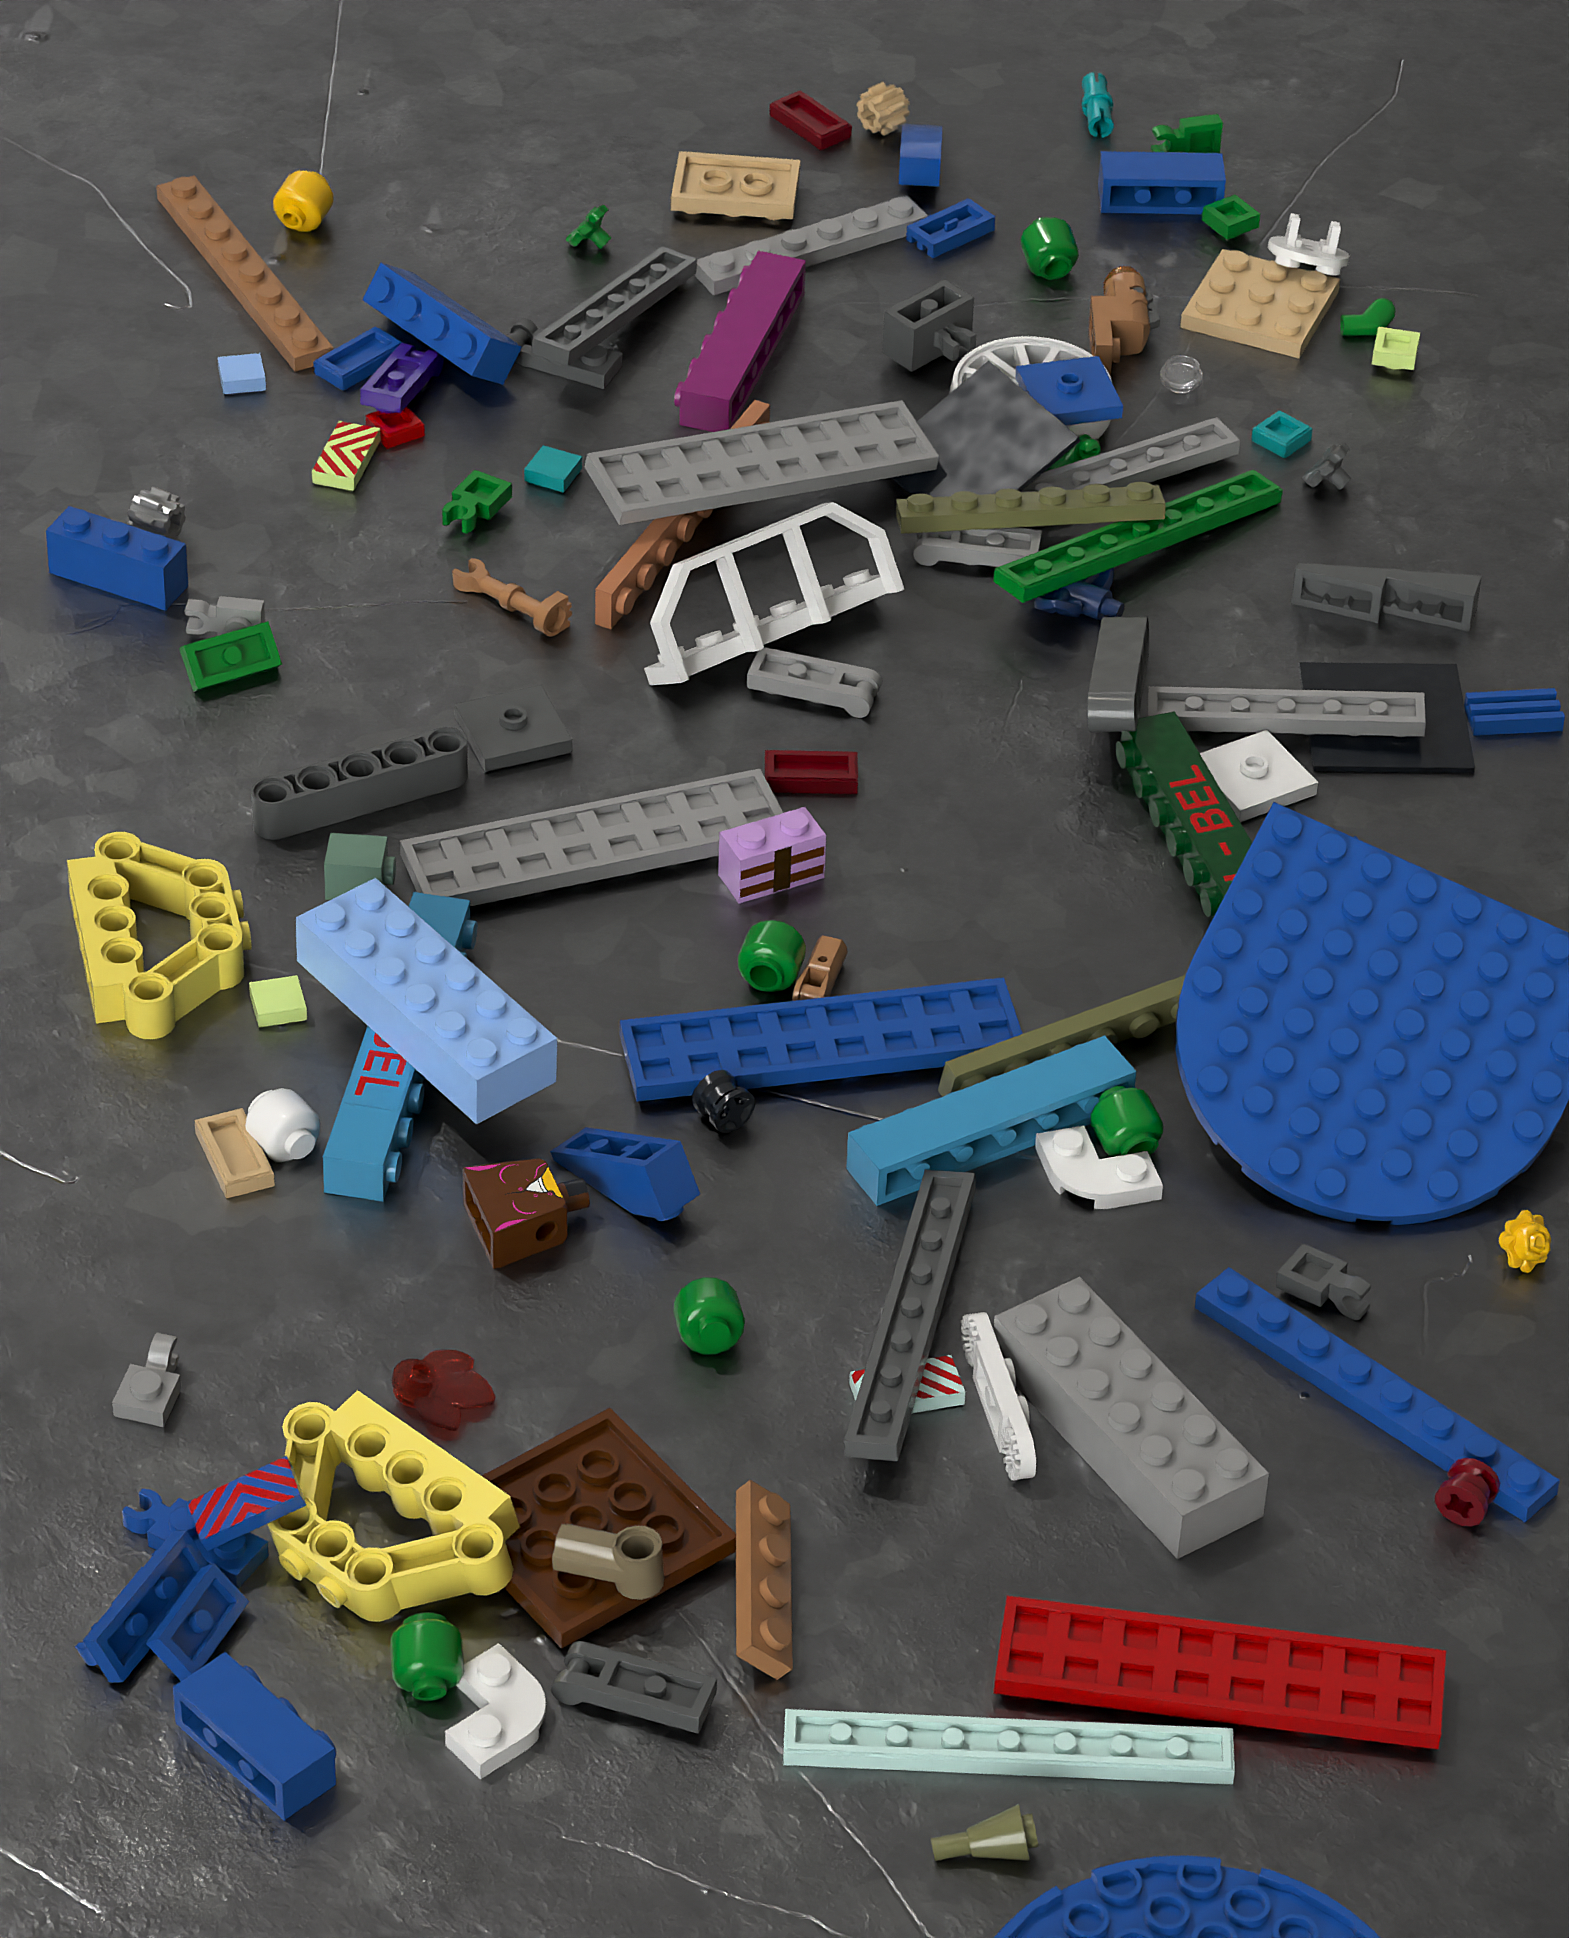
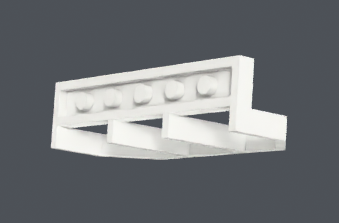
[644,502,904,685]

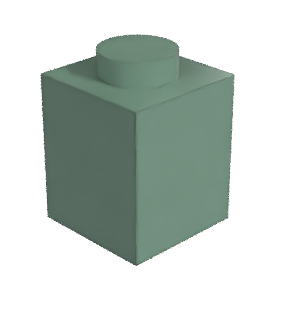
[324,833,396,900]

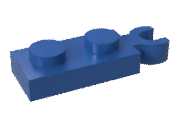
[122,1488,269,1589]

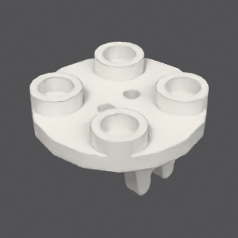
[1267,213,1350,275]

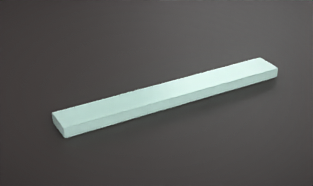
[783,1709,1234,1785]

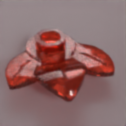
[391,1349,496,1431]

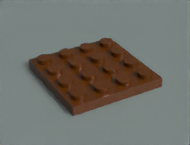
[480,1407,736,1648]

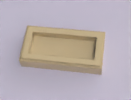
[195,1108,275,1199]

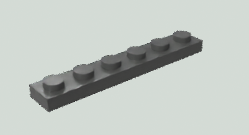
[531,246,697,366]

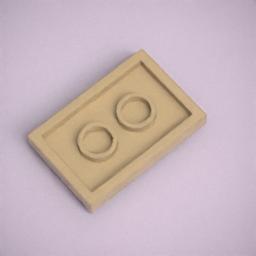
[671,151,800,220]

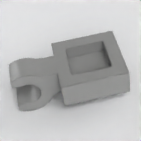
[112,1333,182,1427]

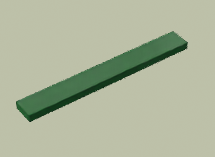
[993,469,1283,603]

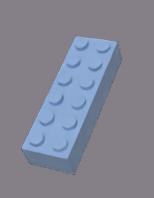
[296,878,557,1124]

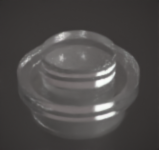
[1160,355,1203,393]

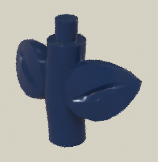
[1034,568,1125,620]

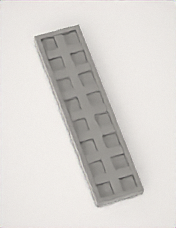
[584,400,939,525]
[400,769,783,906]

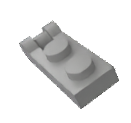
[913,527,1042,567]
[747,647,882,718]

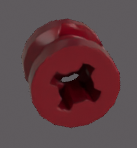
[1434,1458,1500,1527]

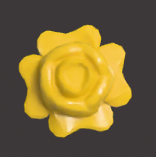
[1499,1210,1551,1273]

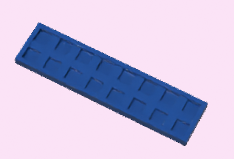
[619,977,1023,1102]

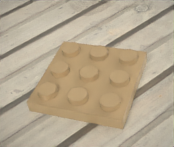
[1180,249,1340,358]

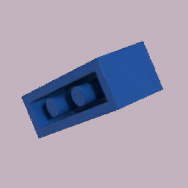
[1098,151,1226,214]
[46,506,188,611]
[173,1652,337,1821]

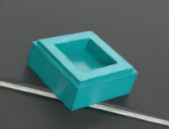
[1251,410,1313,459]
[524,445,582,492]

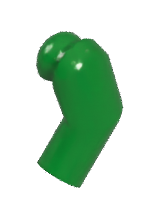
[1340,298,1396,336]

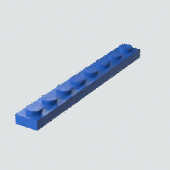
[1195,1267,1560,1522]

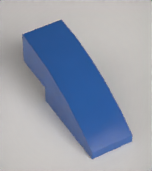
[899,124,943,187]

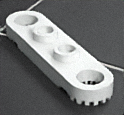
[961,1312,1036,1481]

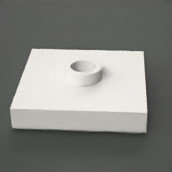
[1200,730,1318,822]

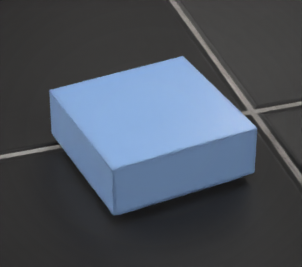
[218,353,266,394]

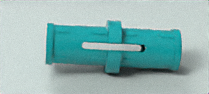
[1082,72,1114,137]

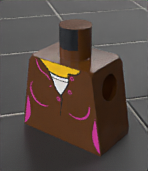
[463,1158,590,1269]

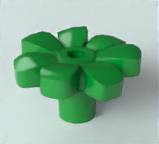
[566,205,612,249]

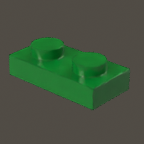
[179,621,282,692]

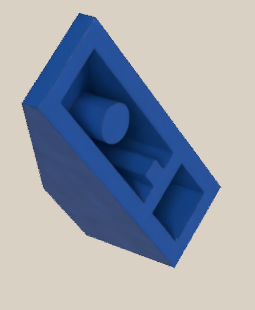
[550,1127,700,1221]

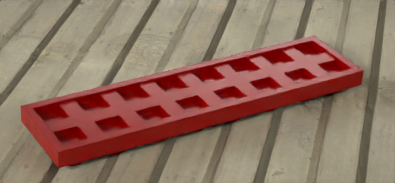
[994,1596,1446,1749]

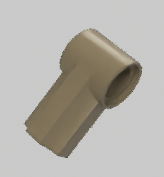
[552,1524,664,1600]

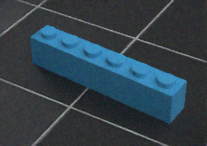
[846,1036,1137,1206]

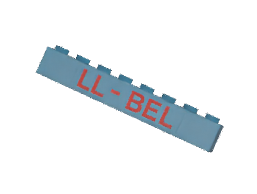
[323,892,478,1202]

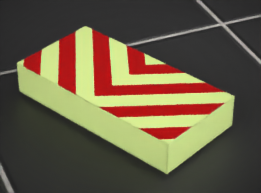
[312,421,380,491]

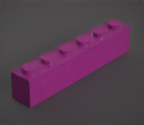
[674,251,806,432]

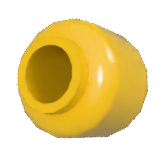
[273,171,334,232]

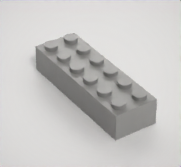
[993,1277,1269,1559]

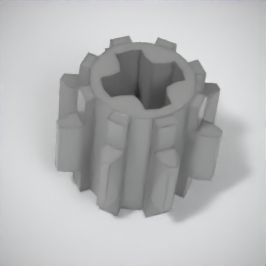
[127,486,186,539]

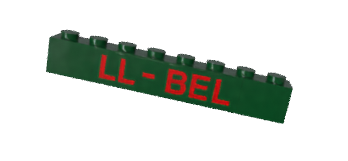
[1116,711,1252,918]

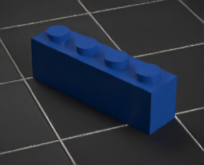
[362,263,522,385]

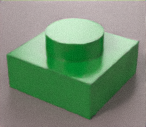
[1202,194,1260,240]

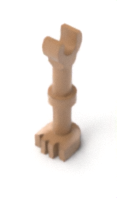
[452,558,572,636]

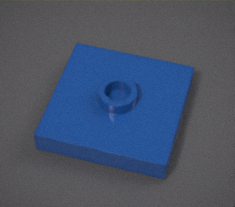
[1015,356,1123,426]

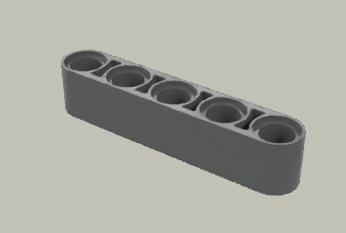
[1087,616,1149,732]
[251,727,468,840]

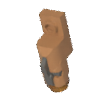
[1088,266,1160,377]

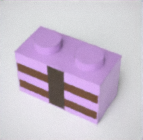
[718,807,826,904]

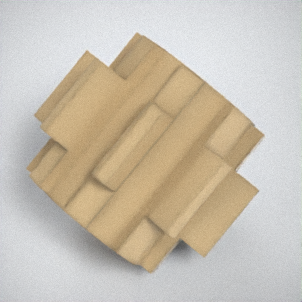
[856,82,910,136]

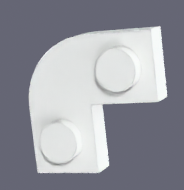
[1035,1125,1163,1209]
[445,1643,546,1779]

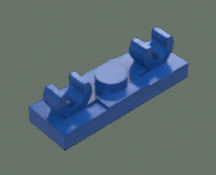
[75,1530,208,1683]

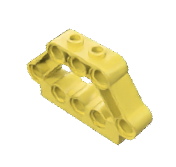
[67,832,252,1039]
[268,1390,520,1622]

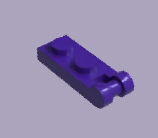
[360,343,444,413]

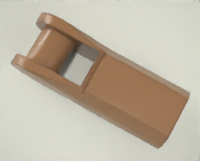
[792,935,848,1001]

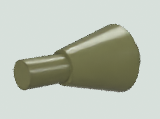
[931,1804,1039,1861]

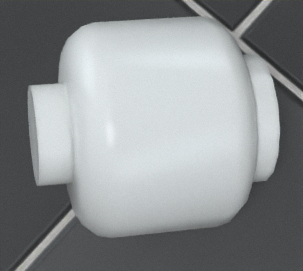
[245,1088,321,1163]

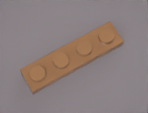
[736,1480,792,1680]

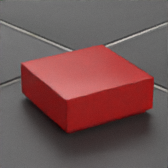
[366,406,425,449]

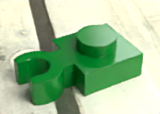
[1150,114,1223,153]
[442,470,512,534]

